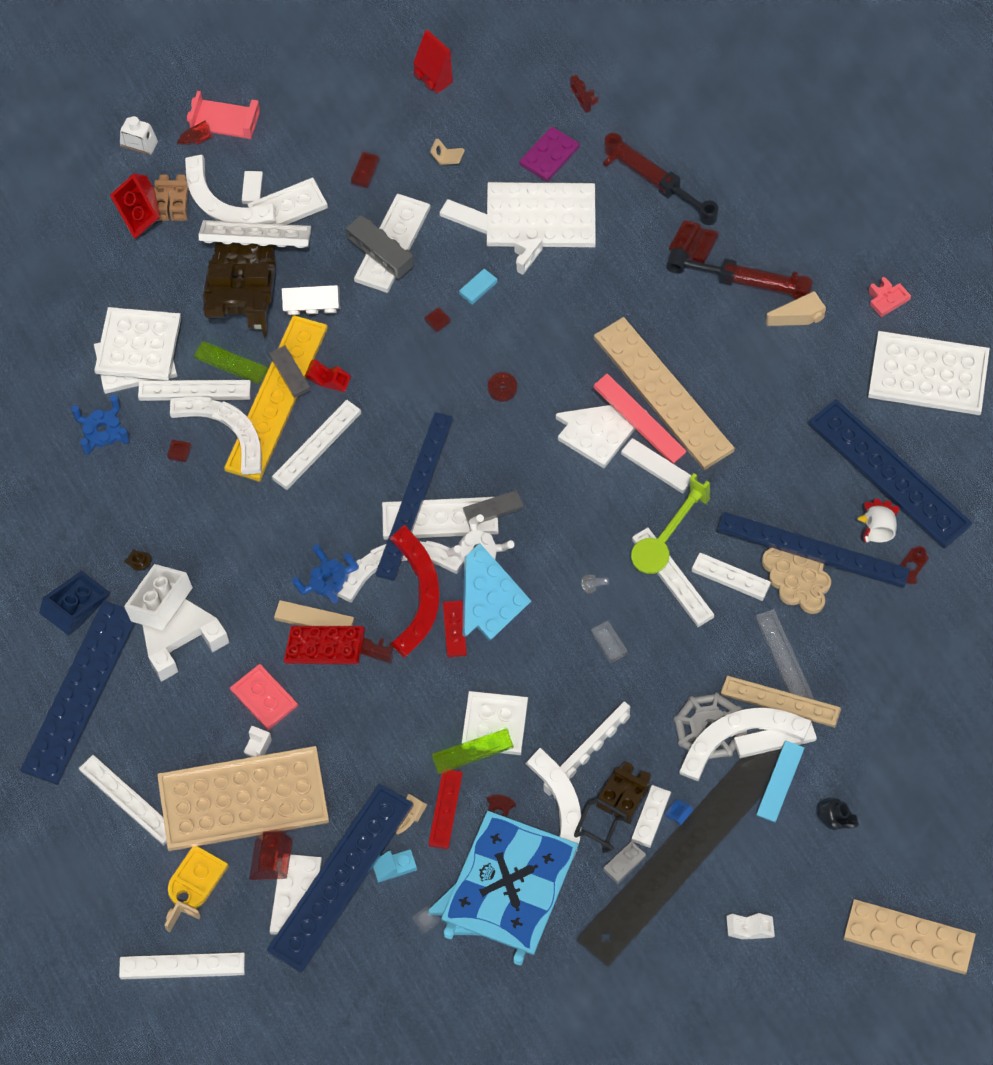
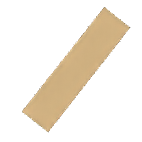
[274,600,354,626]

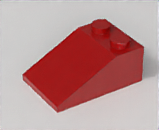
[413,30,453,94]
[110,173,160,239]

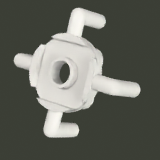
[447,514,514,562]

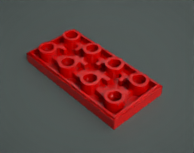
[284,626,365,664]

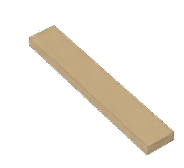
[721,676,841,728]

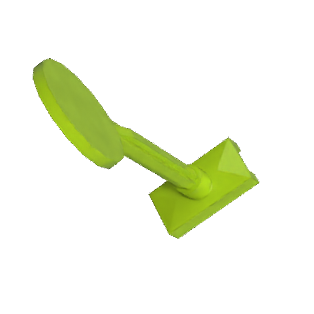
[631,473,710,574]

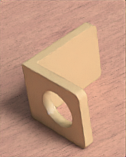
[430,139,465,165]
[165,901,201,932]

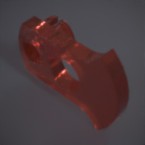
[900,546,929,584]
[487,795,516,818]

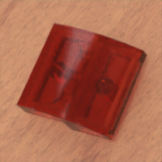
[669,220,719,263]

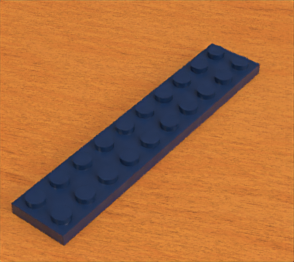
[809,399,972,549]
[20,600,136,785]
[267,784,414,973]

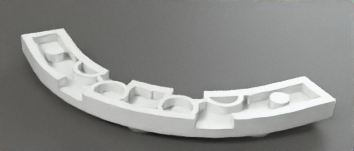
[185,155,276,224]
[170,397,262,475]
[337,541,464,603]
[680,708,811,781]
[525,748,581,856]

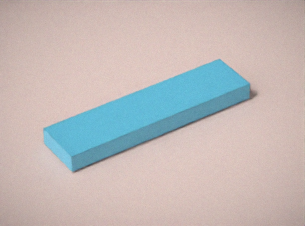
[756,741,805,823]

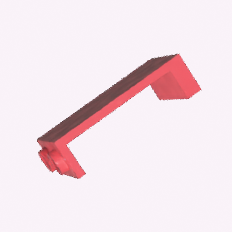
[187,91,260,139]

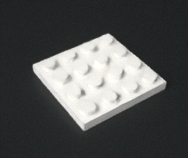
[95,307,181,380]

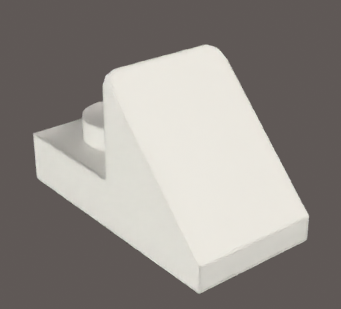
[514,238,543,275]

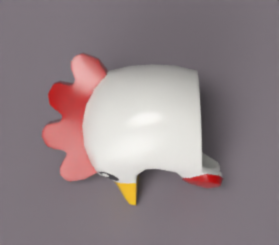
[858,498,900,543]

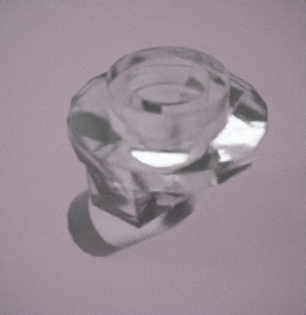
[581,574,609,594]

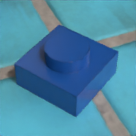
[665,799,693,825]

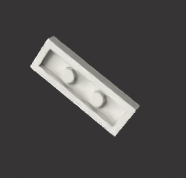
[631,785,671,848]

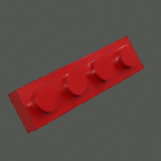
[429,769,463,850]

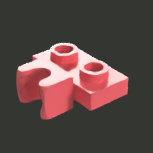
[869,277,911,317]

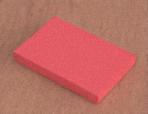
[230,664,298,730]

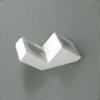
[726,913,775,939]

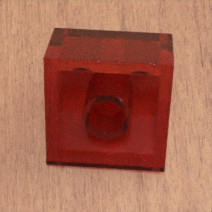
[249,831,293,880]

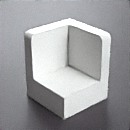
[244,726,272,757]

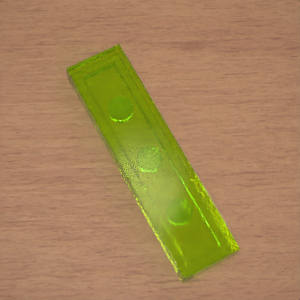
[194,341,268,385]
[431,728,514,774]

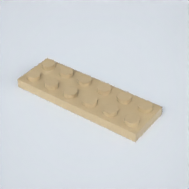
[843,899,976,975]

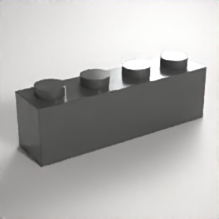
[346,215,414,280]

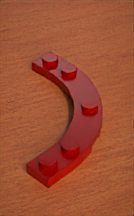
[389,525,440,658]

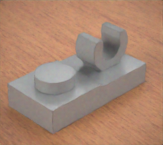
[603,841,646,884]

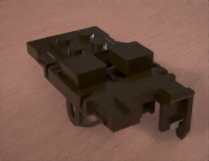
[203,242,276,338]

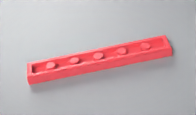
[593,374,687,464]

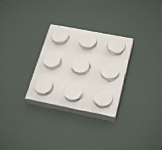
[461,691,528,755]

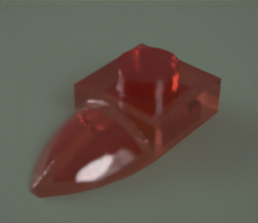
[177,120,212,144]

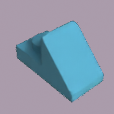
[373,849,417,883]

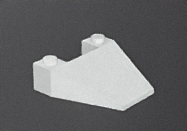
[143,599,229,682]

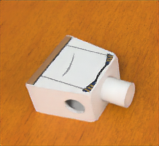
[120,116,158,155]

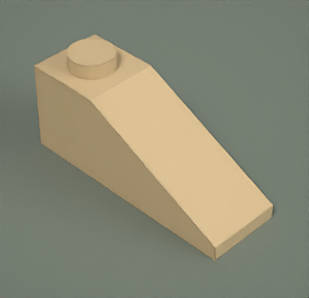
[766,291,826,326]

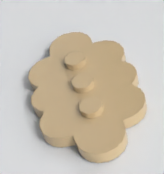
[762,547,831,614]

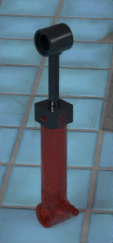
[603,133,718,225]
[666,248,813,300]

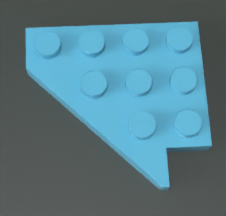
[462,543,531,640]

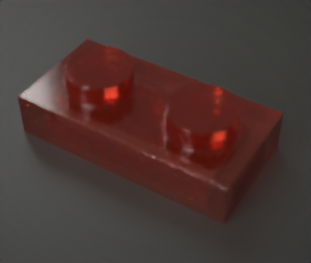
[351,152,380,188]

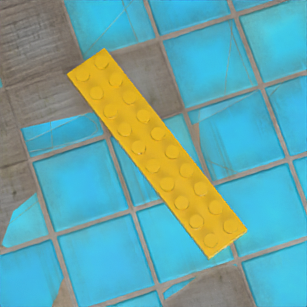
[224,315,328,482]

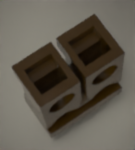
[596,762,651,824]

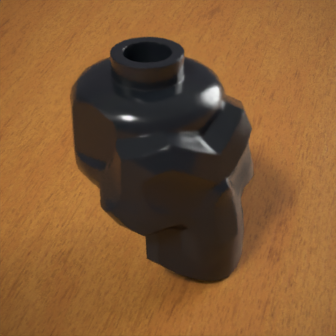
[818,798,859,830]

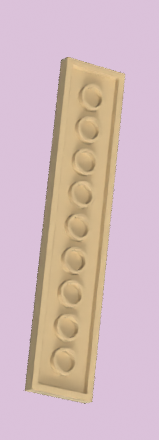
[594,317,735,470]

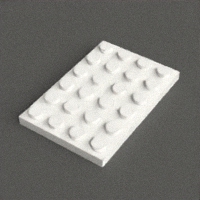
[487,182,595,247]
[868,331,990,415]

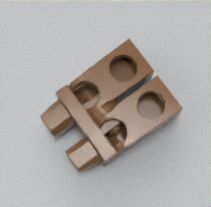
[154,175,189,221]

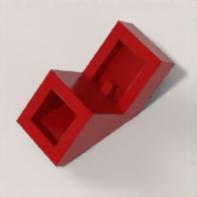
[305,359,351,392]

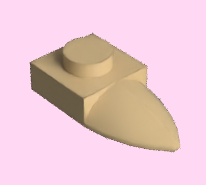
[396,794,427,834]

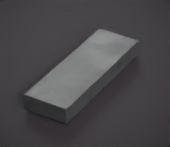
[269,345,311,398]
[463,490,523,526]

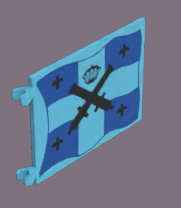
[441,810,579,966]

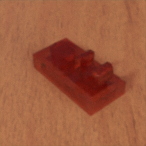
[570,74,598,113]
[360,638,394,664]

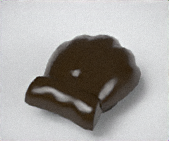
[124,549,151,571]

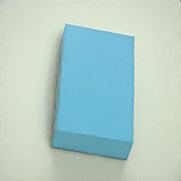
[459,269,497,305]

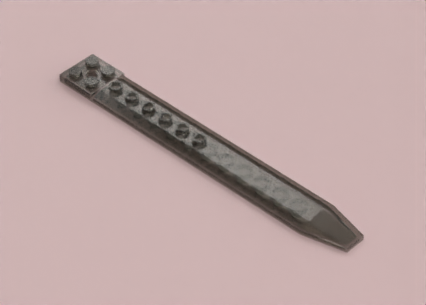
[577,744,801,968]

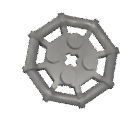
[673,692,747,759]

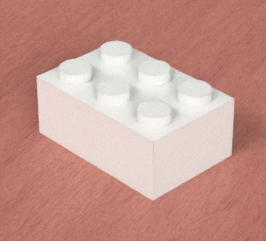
[282,286,341,315]
[124,564,193,630]

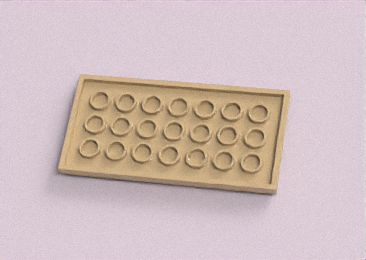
[157,746,329,851]

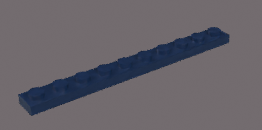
[376,412,453,581]
[718,512,910,588]

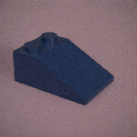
[39,571,110,635]

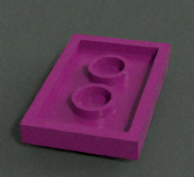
[519,126,580,183]

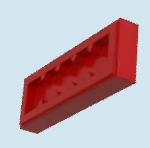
[443,600,467,658]

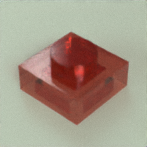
[425,307,451,333]
[167,439,191,462]

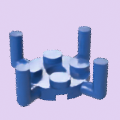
[71,395,129,454]
[292,544,359,604]

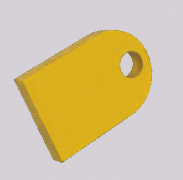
[168,846,229,909]

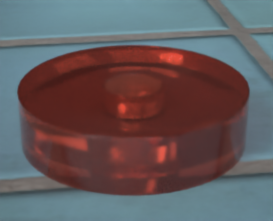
[488,372,517,402]

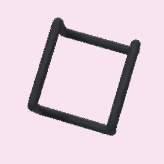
[574,798,627,853]

